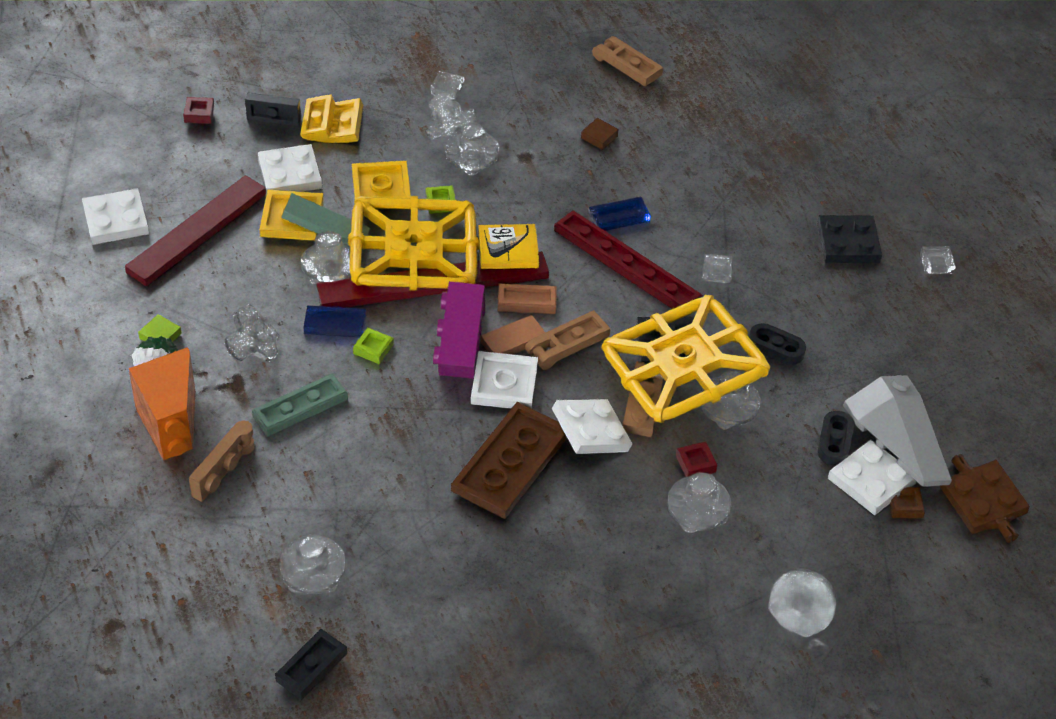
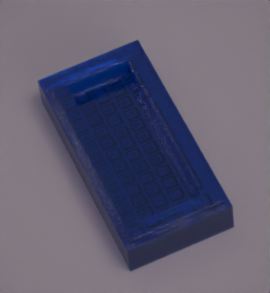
[589,197,651,231]
[303,305,366,338]

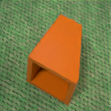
[128,347,196,460]

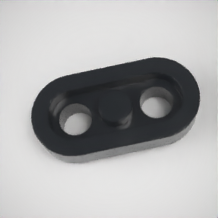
[749,323,806,365]
[817,411,854,465]

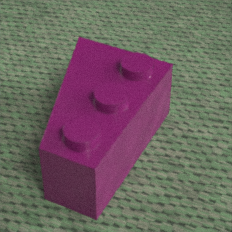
[433,281,485,379]

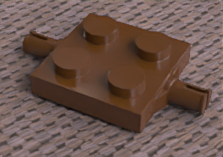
[940,454,1030,543]

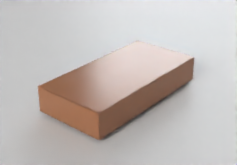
[498,284,557,314]
[481,315,545,355]

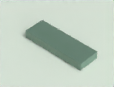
[281,193,370,248]
[252,373,348,437]

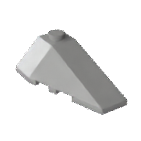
[843,375,952,487]

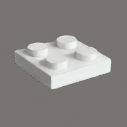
[257,144,322,194]
[82,188,149,245]
[471,351,538,409]
[552,399,632,454]
[828,439,917,515]

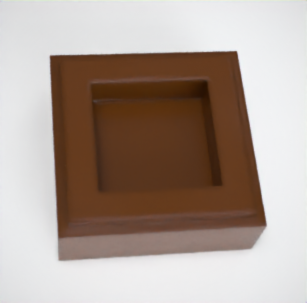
[581,118,619,150]
[890,487,925,518]

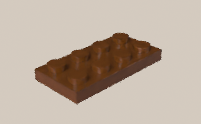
[451,402,567,519]

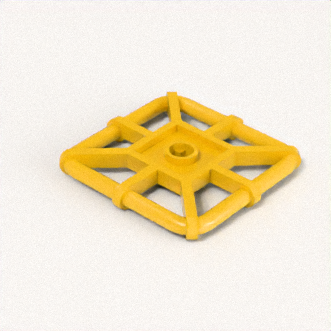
[348,196,480,291]
[601,294,770,423]

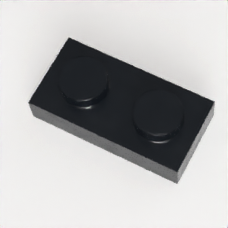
[245,92,301,126]
[275,629,347,700]

